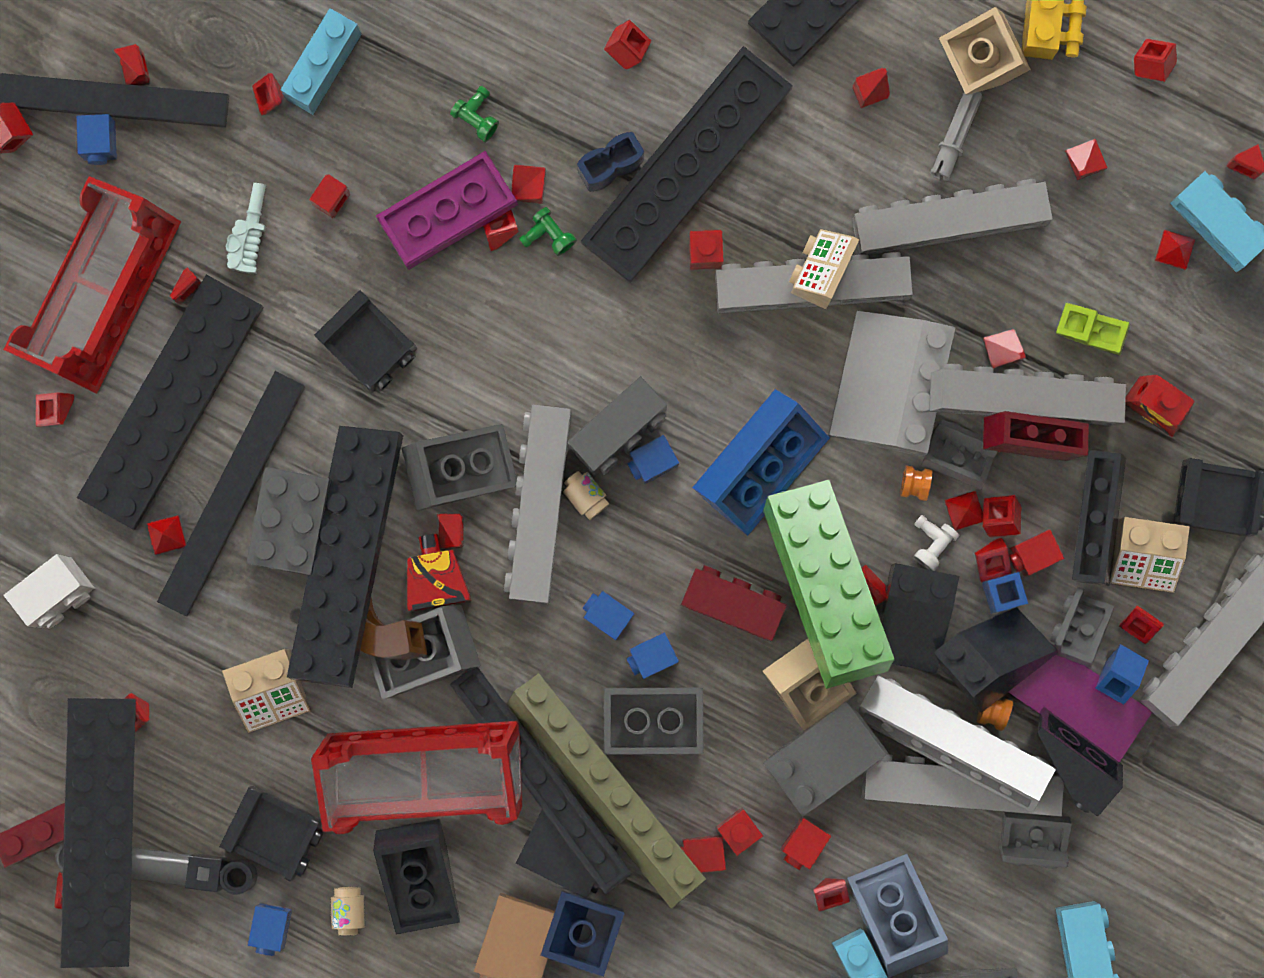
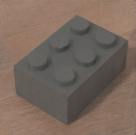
[568,376,667,476]
[246,467,331,575]
[604,688,704,754]

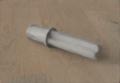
[930,92,982,181]

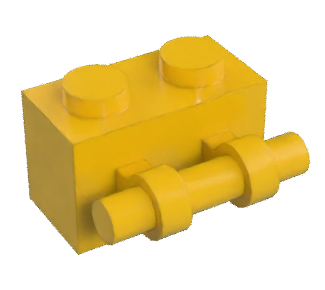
[1021,0,1087,60]

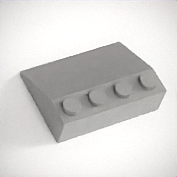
[829,311,955,457]

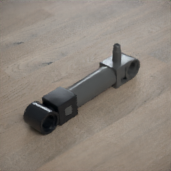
[56,844,257,895]

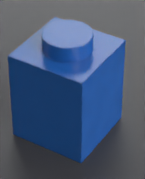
[76,114,117,165]
[627,435,679,484]
[982,572,1028,614]
[582,591,634,641]
[626,632,679,679]
[1096,644,1149,705]
[248,903,292,956]

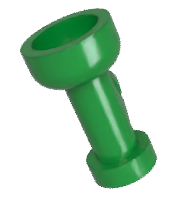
[450,86,499,143]
[519,207,577,256]

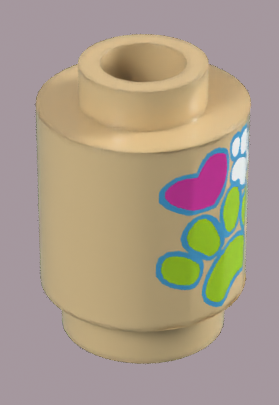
[563,471,610,520]
[331,887,365,935]

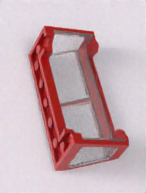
[3,176,181,394]
[311,721,523,834]

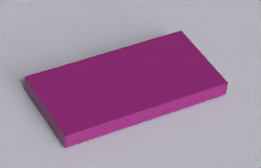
[376,151,518,270]
[1008,643,1152,762]

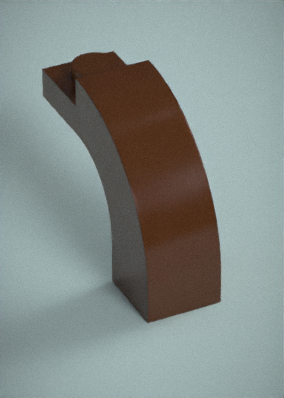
[360,597,427,660]

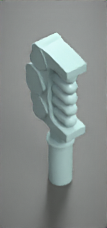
[226,183,266,274]

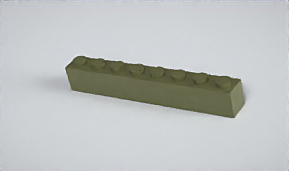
[506,673,706,909]

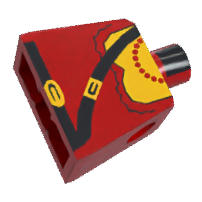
[1125,375,1195,437]
[407,534,471,612]

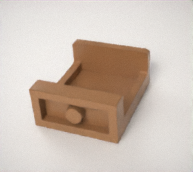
[474,893,555,978]

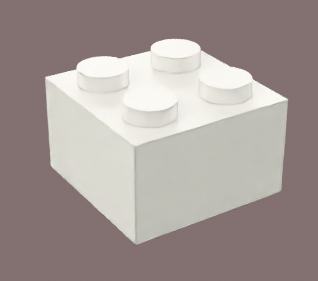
[4,554,95,629]

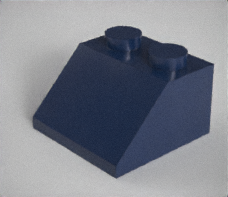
[540,891,625,977]

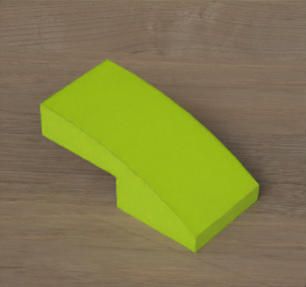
[1056,303,1130,355]

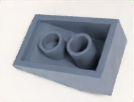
[847,854,948,978]

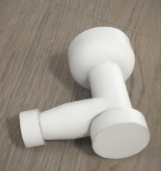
[913,515,960,571]

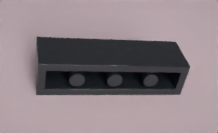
[1072,450,1126,586]

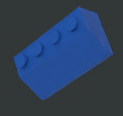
[692,389,830,536]

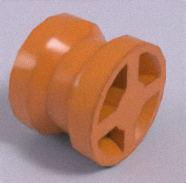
[900,465,932,501]
[977,699,1013,731]

